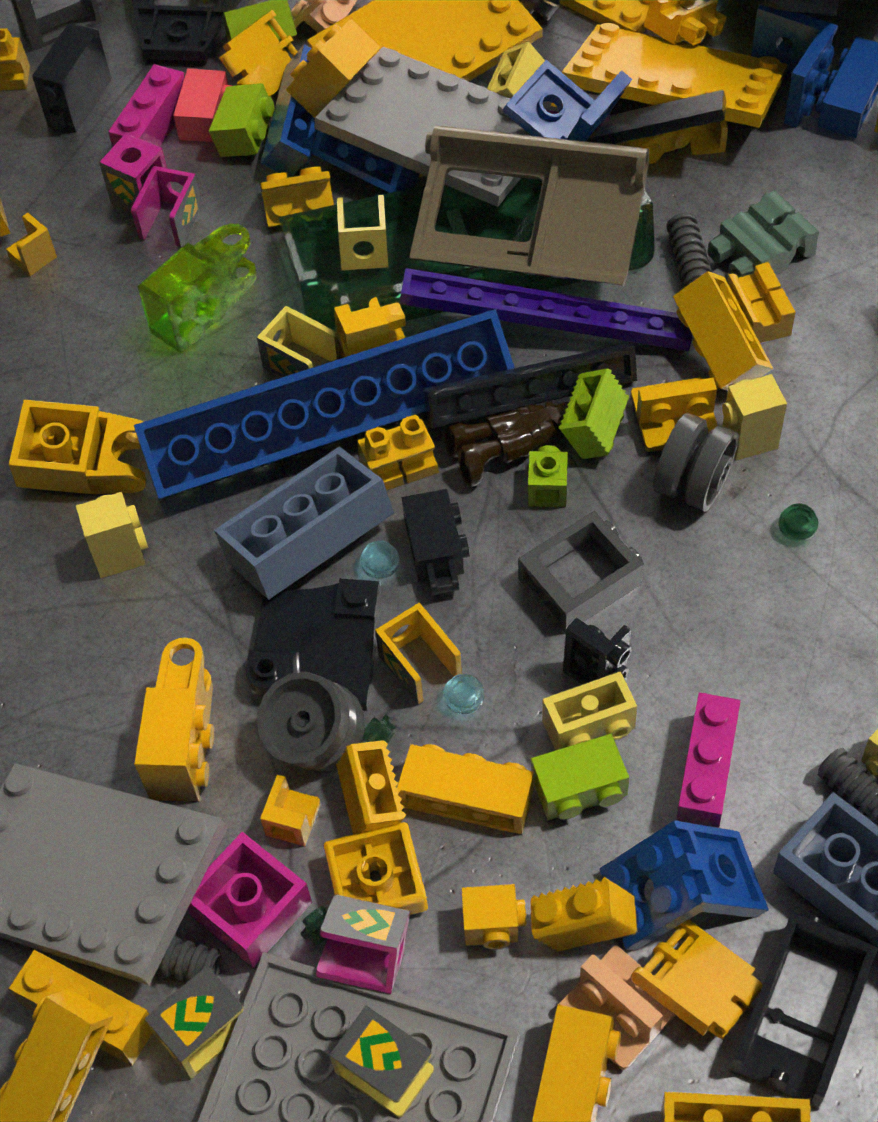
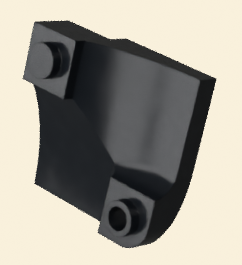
[246,578,382,711]

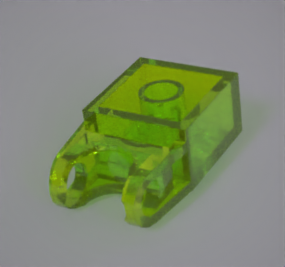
[137,223,257,353]

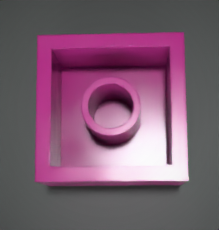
[187,832,312,968]

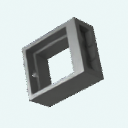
[10,0,102,51]
[518,511,644,634]

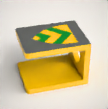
[375,602,462,705]

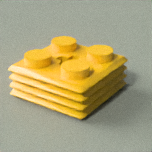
[324,822,428,915]

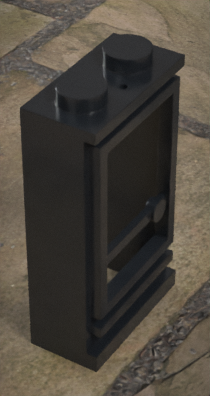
[730,912,878,1110]

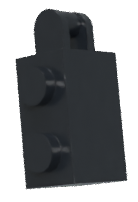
[401,489,470,595]

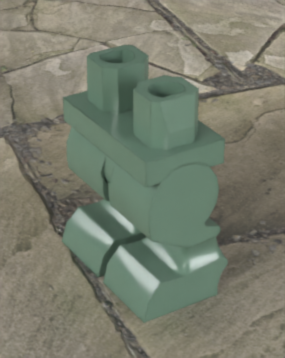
[708,190,819,278]

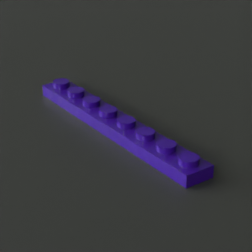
[400,268,692,351]

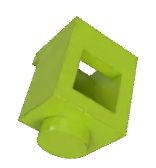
[528,445,568,507]

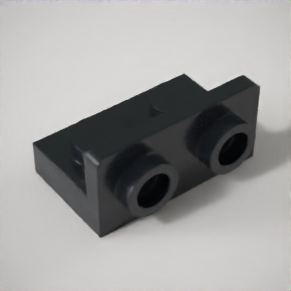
[563,617,632,685]

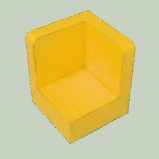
[689,120,728,155]
[6,212,57,276]
[260,775,321,846]

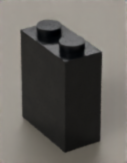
[32,23,111,133]

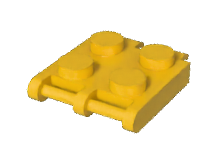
[219,9,297,97]
[631,919,763,1039]

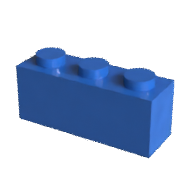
[816,36,878,138]
[311,130,420,194]

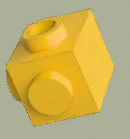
[462,884,527,949]

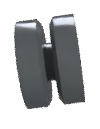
[653,413,739,512]
[257,671,365,773]

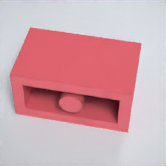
[173,68,232,142]

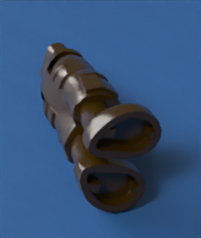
[442,401,569,487]

